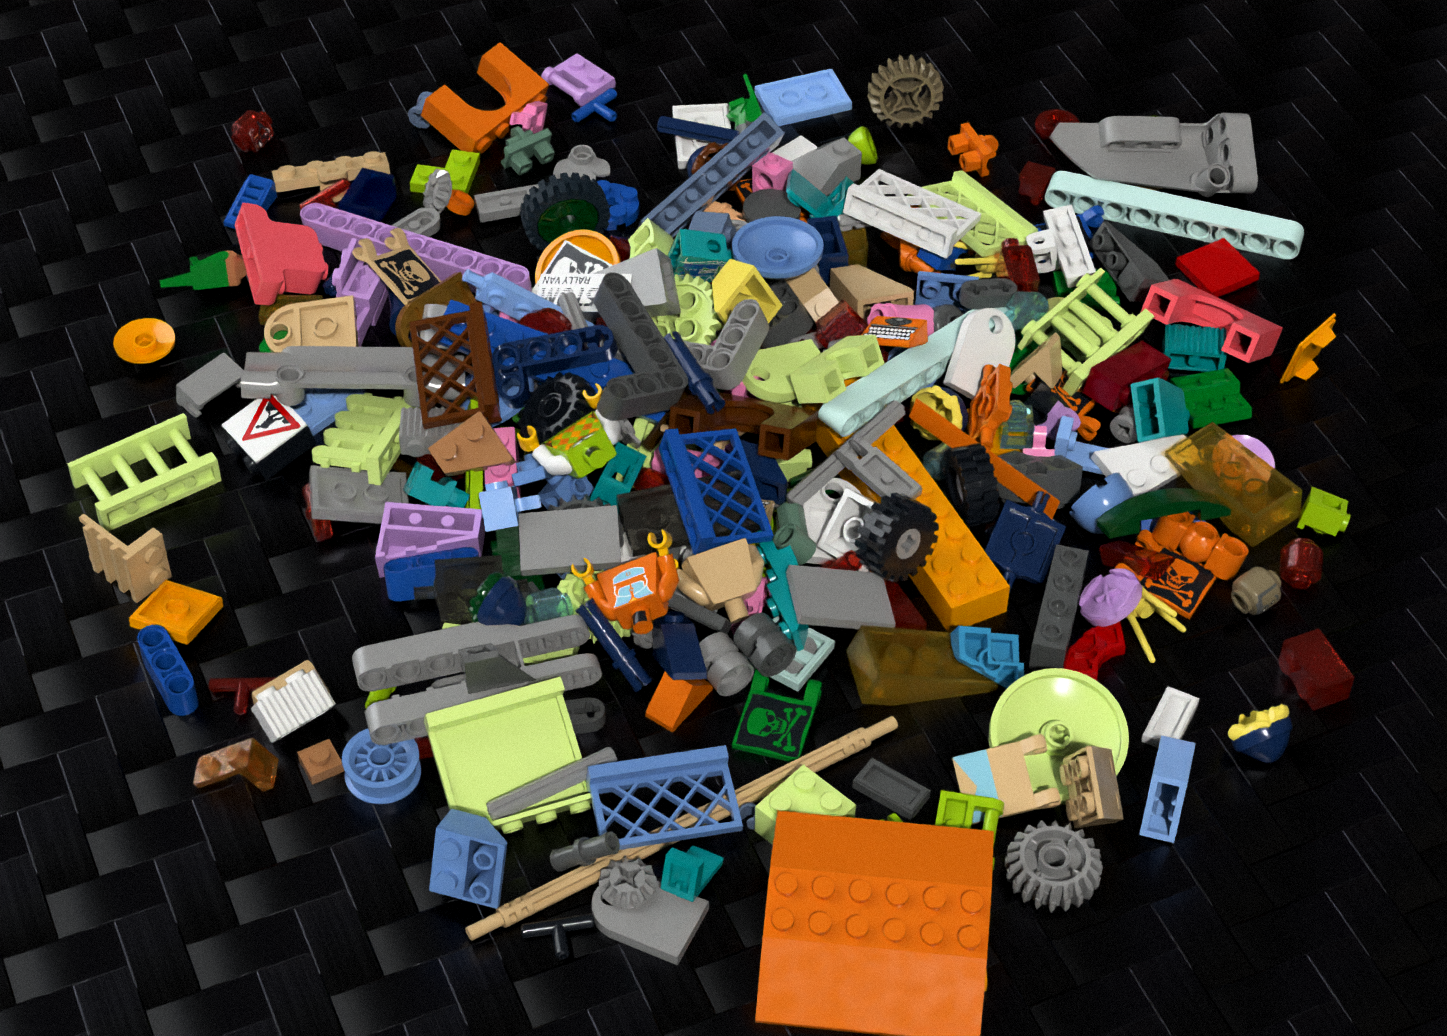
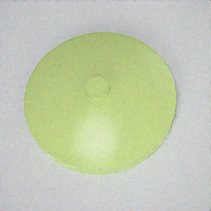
[988,668,1129,805]

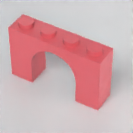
[1140,279,1283,363]

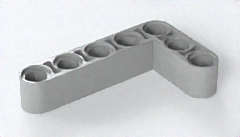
[600,299,769,390]

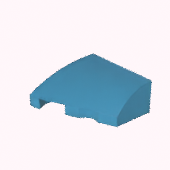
[950,626,1024,689]

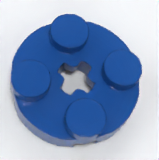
[597,180,639,231]

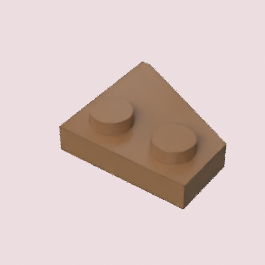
[428,411,516,476]

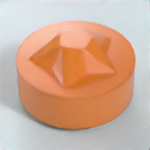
[446,190,475,216]

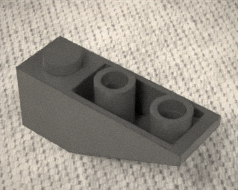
[1088,221,1169,303]

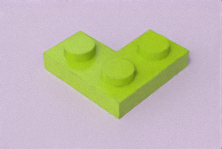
[410,150,480,194]

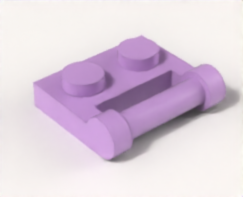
[541,53,615,106]

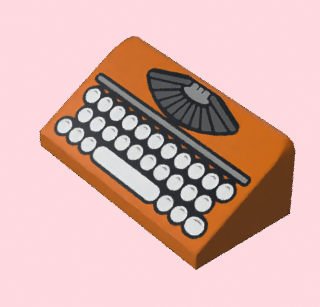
[861,316,928,348]

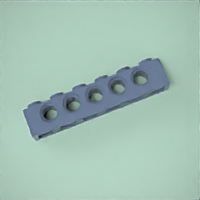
[637,112,785,238]

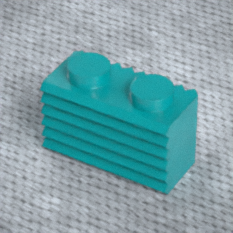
[1162,324,1227,372]

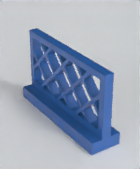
[659,428,774,555]

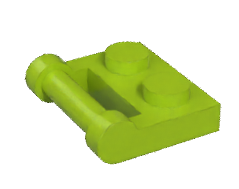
[935,790,1004,871]

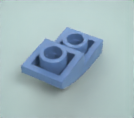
[512,453,551,487]

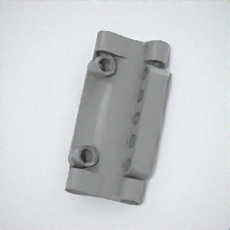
[241,346,465,407]

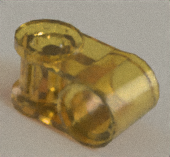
[841,227,868,268]

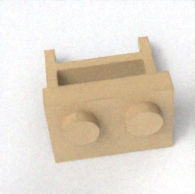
[79,514,172,603]

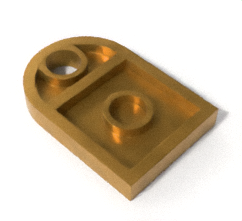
[395,272,477,354]

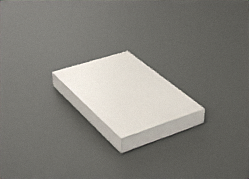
[672,103,731,169]

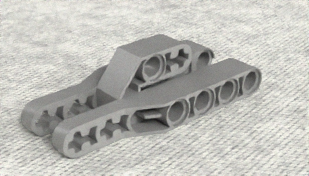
[352,615,602,745]

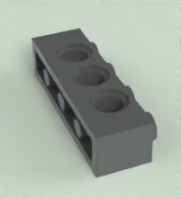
[1028,544,1089,671]

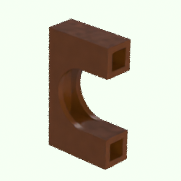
[669,392,818,461]

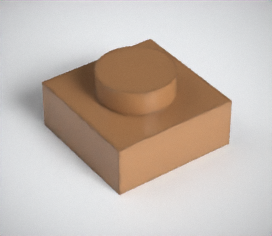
[297,739,344,785]

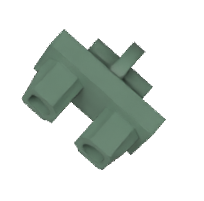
[501,126,555,176]

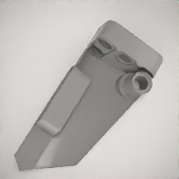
[1049,113,1258,197]

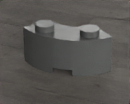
[996,450,1083,509]

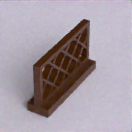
[409,301,502,429]

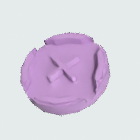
[1079,568,1143,627]

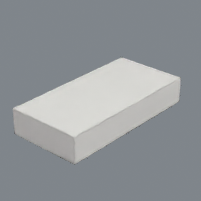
[1141,686,1200,748]

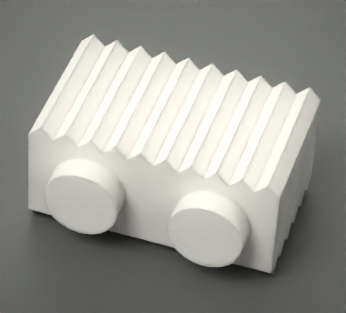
[251,669,336,743]

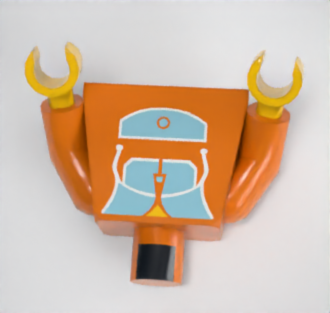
[571,529,679,634]

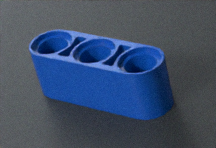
[383,547,482,601]
[137,625,199,716]

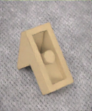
[1010,332,1062,389]

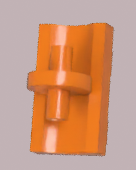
[948,122,999,177]

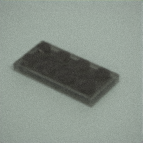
[616,470,760,557]

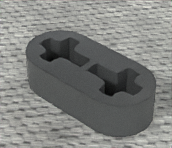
[959,278,1017,309]
[565,697,606,735]

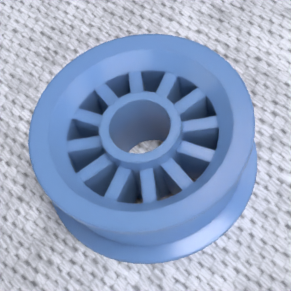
[342,728,421,804]

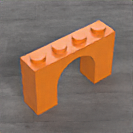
[421,42,549,153]

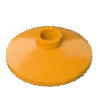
[113,318,175,364]

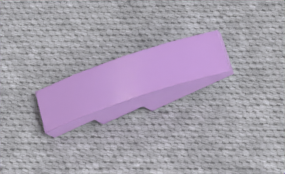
[341,253,385,347]

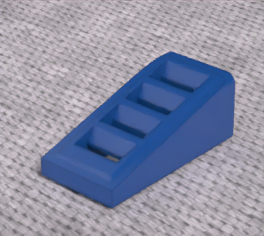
[224,174,277,229]

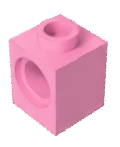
[752,152,793,192]

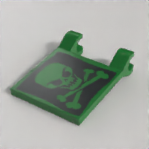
[732,669,822,762]

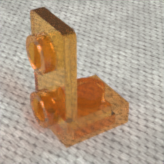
[193,737,279,792]

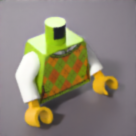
[517,383,621,479]

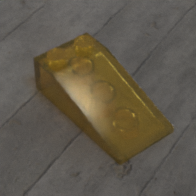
[1165,422,1302,547]
[846,625,998,706]

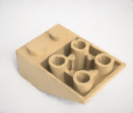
[1060,746,1124,828]

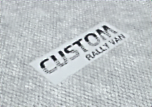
[537,274,632,312]

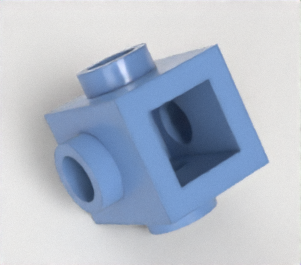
[539,475,594,510]

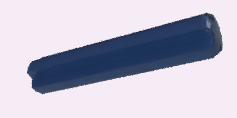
[657,116,740,145]

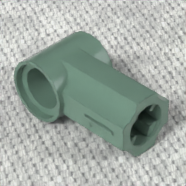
[773,502,816,565]

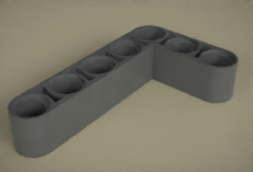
[593,272,688,421]

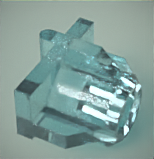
[1004,291,1049,332]

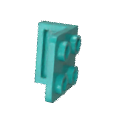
[786,169,855,218]

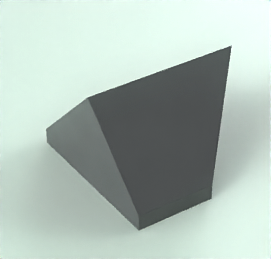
[458,643,536,694]

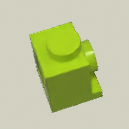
[1297,487,1351,537]

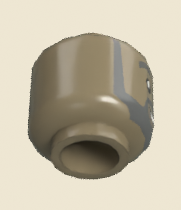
[1231,566,1281,615]

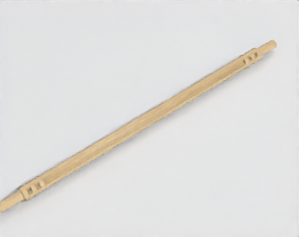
[465,716,898,941]

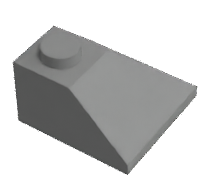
[791,137,862,196]

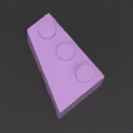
[375,502,486,578]

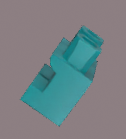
[403,461,470,508]

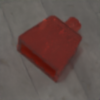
[996,238,1040,313]

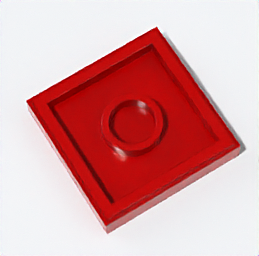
[1176,238,1260,297]

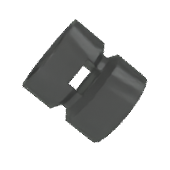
[733,613,797,677]

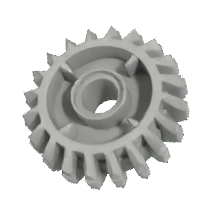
[1004,820,1103,913]

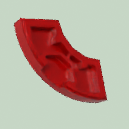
[1063,621,1126,681]

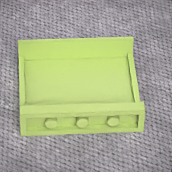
[424,676,592,834]

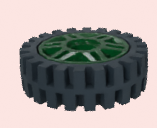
[520,172,610,251]

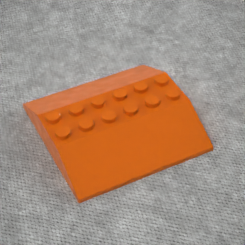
[755,810,994,1036]

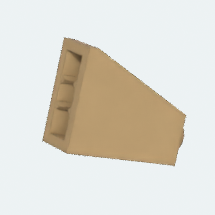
[830,264,914,327]

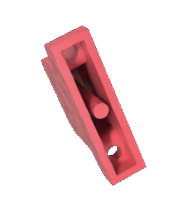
[234,203,328,305]

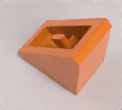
[645,671,713,733]

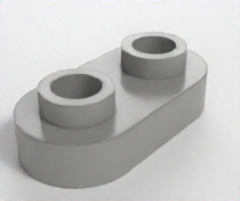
[392,208,441,237]

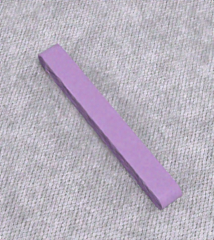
[300,203,532,293]

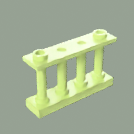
[1017,268,1155,396]
[67,413,222,532]

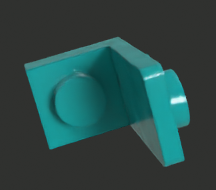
[660,846,723,902]

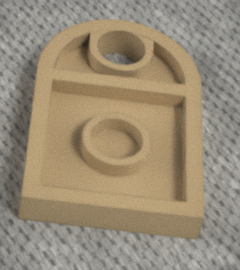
[264,295,358,352]

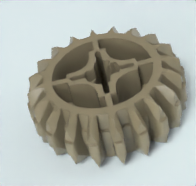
[867,54,944,129]

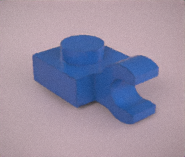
[917,247,968,270]

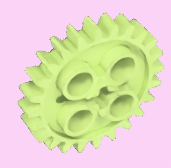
[651,274,724,345]

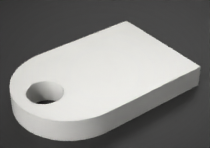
[943,308,1015,399]
[802,477,862,568]

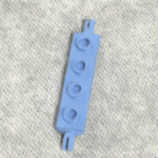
[462,269,601,347]

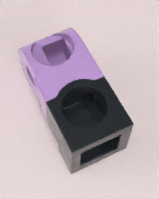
[1016,380,1081,442]

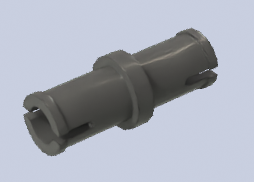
[550,832,620,871]

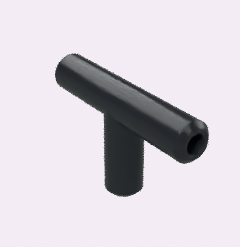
[521,913,594,960]

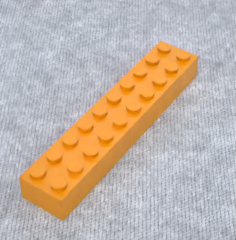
[801,377,1010,634]

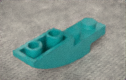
[756,530,809,651]

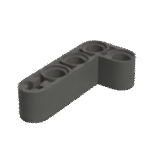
[761,278,813,349]

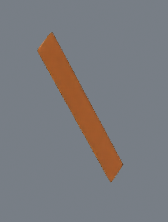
[909,399,1060,520]

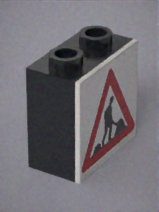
[222,394,316,481]

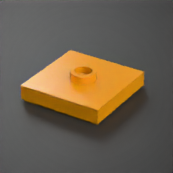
[129,580,223,645]

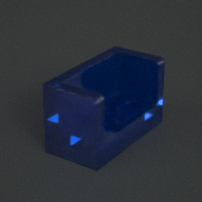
[338,168,397,222]

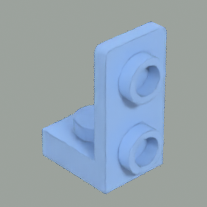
[1054,416,1109,475]

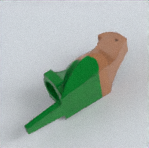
[159,250,247,290]

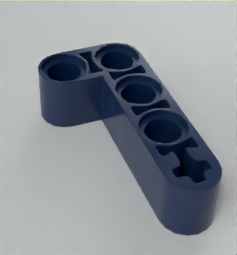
[492,325,618,409]

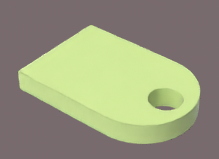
[742,339,821,403]

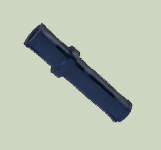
[664,331,725,414]
[575,598,653,692]

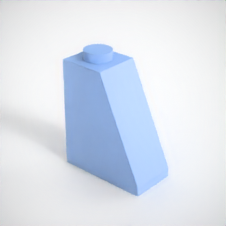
[1139,735,1196,843]

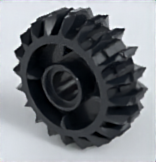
[517,372,597,445]

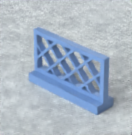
[586,745,743,850]

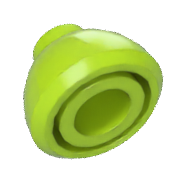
[848,126,877,165]

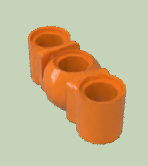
[1152,512,1248,580]

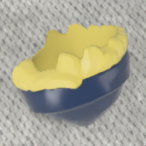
[909,385,968,441]
[1228,704,1293,763]

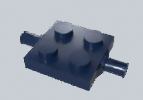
[984,491,1066,594]

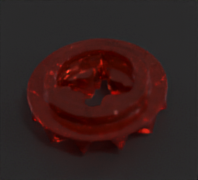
[1035,109,1080,143]

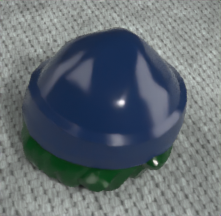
[468,572,527,626]

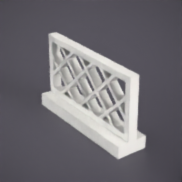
[843,169,981,259]

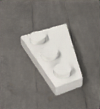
[1091,434,1203,497]

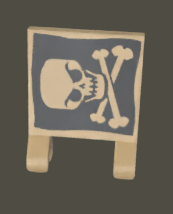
[352,228,441,305]

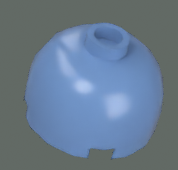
[1069,472,1134,534]

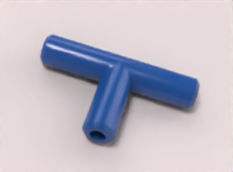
[572,88,617,122]

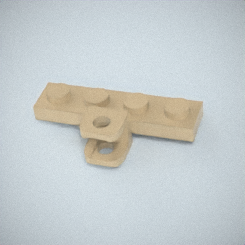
[272,151,390,203]

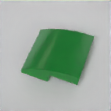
[1170,368,1252,429]

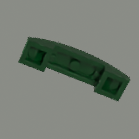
[1096,488,1231,539]

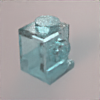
[998,400,1035,449]

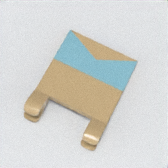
[952,734,1061,825]

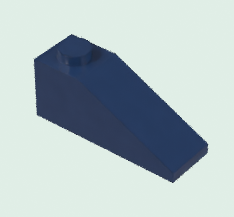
[653,611,707,680]

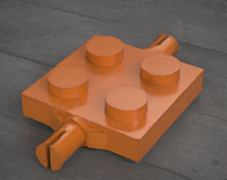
[968,364,1013,450]

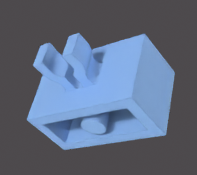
[479,480,542,532]

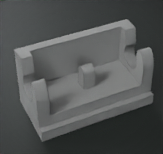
[176,352,243,418]

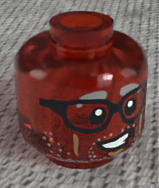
[231,110,274,152]

